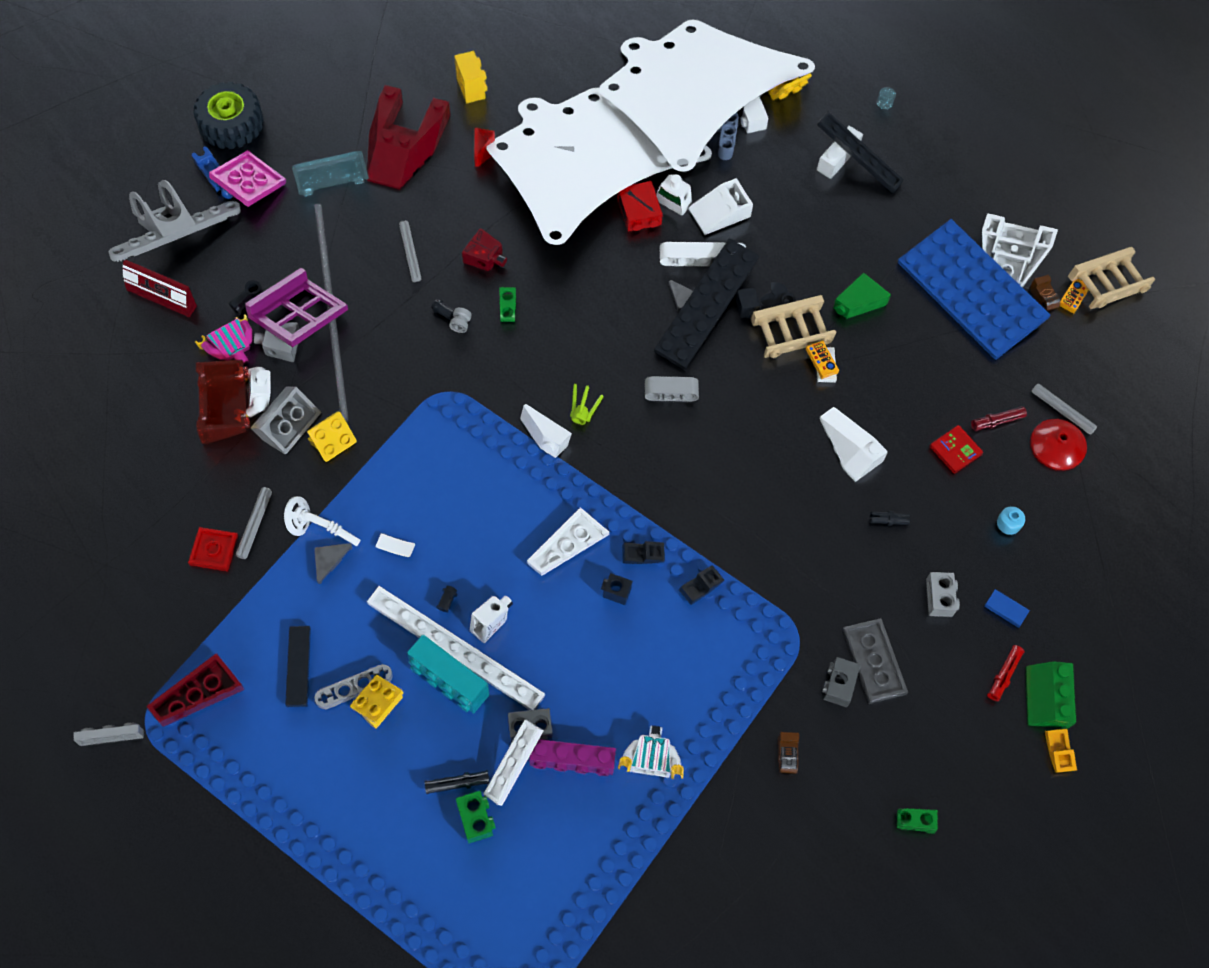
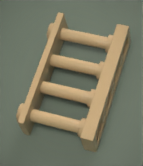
[1068,247,1155,309]
[751,295,836,358]

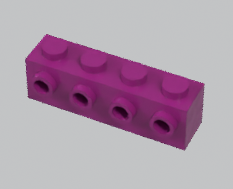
[529,740,616,776]

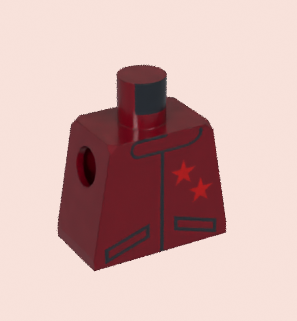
[462,228,507,271]

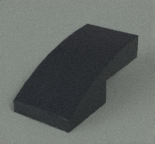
[622,541,665,564]
[679,565,724,605]

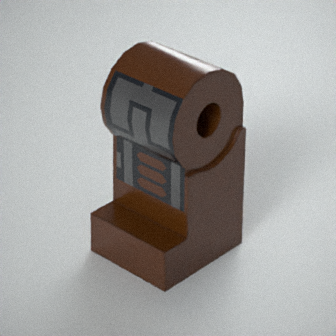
[778,732,799,774]

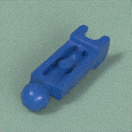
[192,147,234,199]

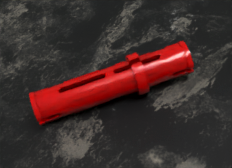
[988,645,1025,701]

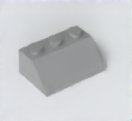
[251,386,321,454]

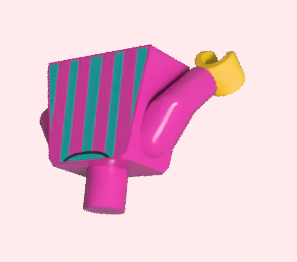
[195,314,252,366]

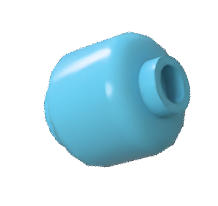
[997,506,1025,535]

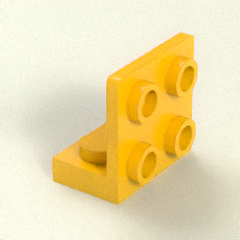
[768,73,812,100]

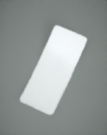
[376,534,415,557]

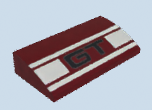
[123,259,197,317]

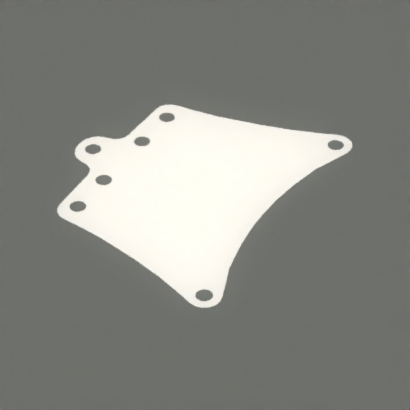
[599,20,815,172]
[487,88,712,245]

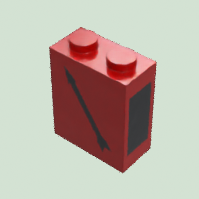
[617,181,663,231]

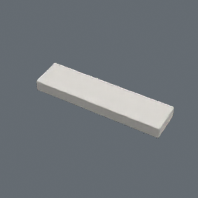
[484,720,543,806]

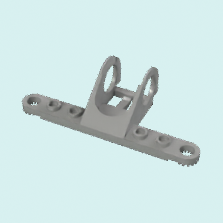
[109,180,240,262]

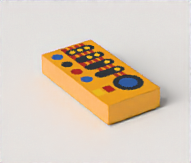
[1060,279,1089,314]
[806,341,839,379]

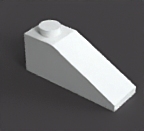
[741,96,768,133]
[520,404,572,458]

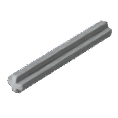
[399,220,421,282]
[1032,384,1097,434]
[236,487,272,559]

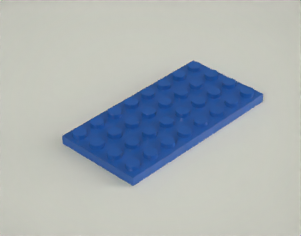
[898,219,1050,360]

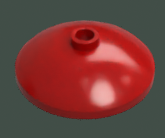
[1030,419,1087,470]

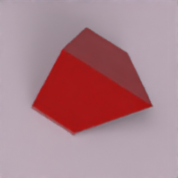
[474,128,495,167]

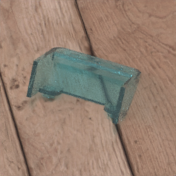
[292,150,369,196]

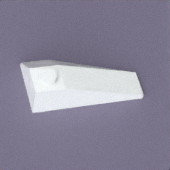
[820,407,887,482]

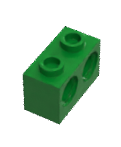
[456,791,496,844]

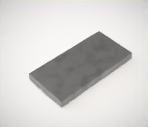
[843,618,908,704]

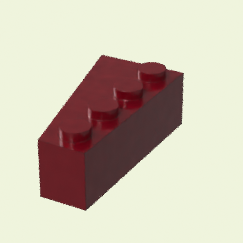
[146,653,245,727]

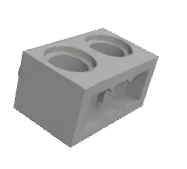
[926,572,960,617]

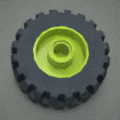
[193,81,264,149]

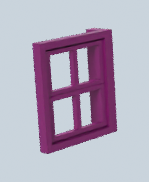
[245,268,348,347]

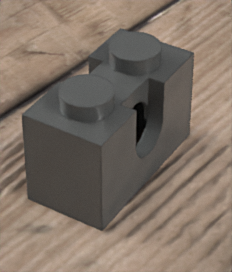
[822,657,861,707]

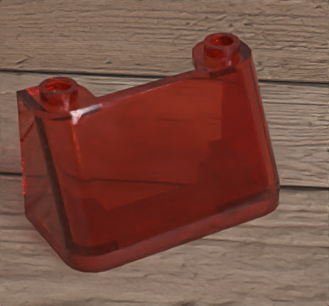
[196,360,250,444]

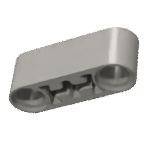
[645,376,699,402]

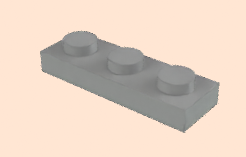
[74,723,144,746]

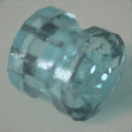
[877,87,896,109]

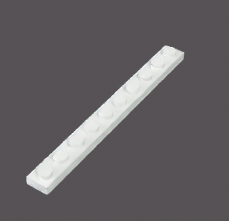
[367,586,545,710]

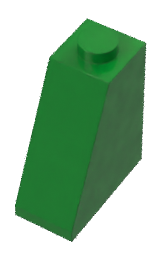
[833,273,891,319]

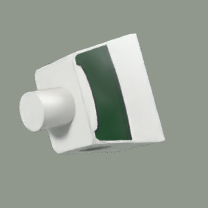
[656,175,692,216]

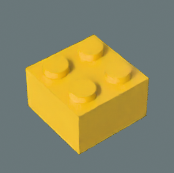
[454,51,487,103]

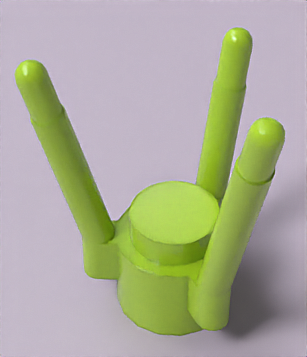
[570,384,603,425]

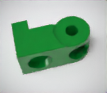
[499,287,516,322]
[897,809,938,834]

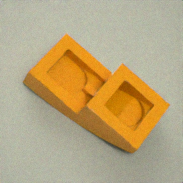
[1045,729,1077,772]

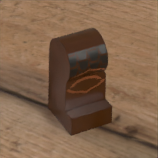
[1029,274,1060,311]

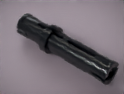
[425,770,490,794]

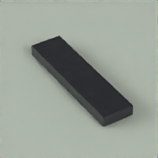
[286,626,311,707]

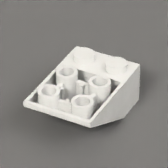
[688,178,753,235]

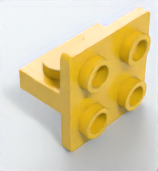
[307,411,357,462]
[350,675,404,729]

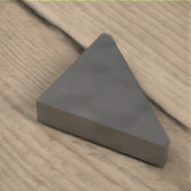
[669,280,693,311]
[315,543,352,584]

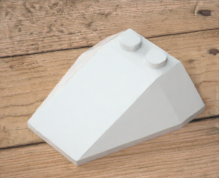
[982,213,1058,287]

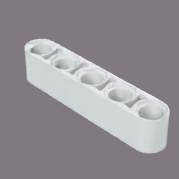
[660,242,746,266]

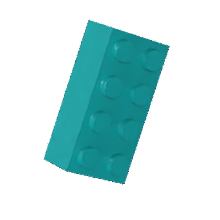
[407,634,489,714]

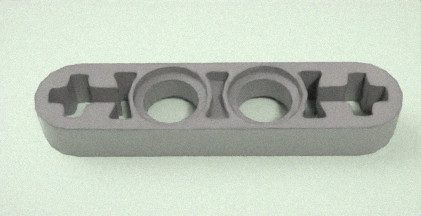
[315,664,393,709]

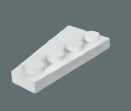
[527,507,609,576]

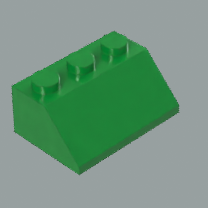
[1025,662,1076,729]

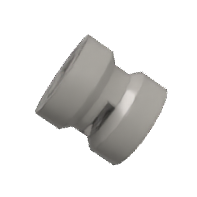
[449,308,472,333]

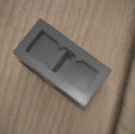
[508,708,552,743]

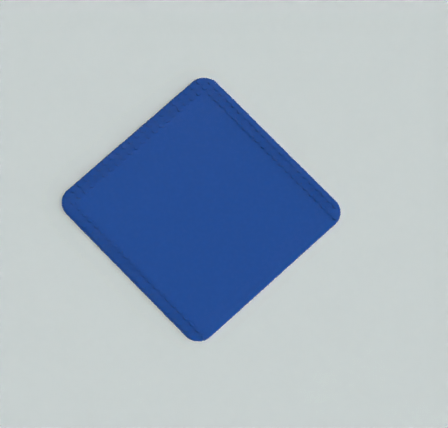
[145,392,800,968]

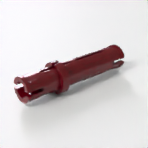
[971,406,1027,431]

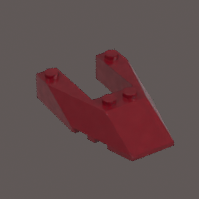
[367,85,451,189]

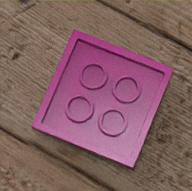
[209,150,286,207]

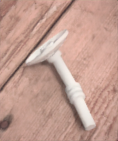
[284,497,361,546]

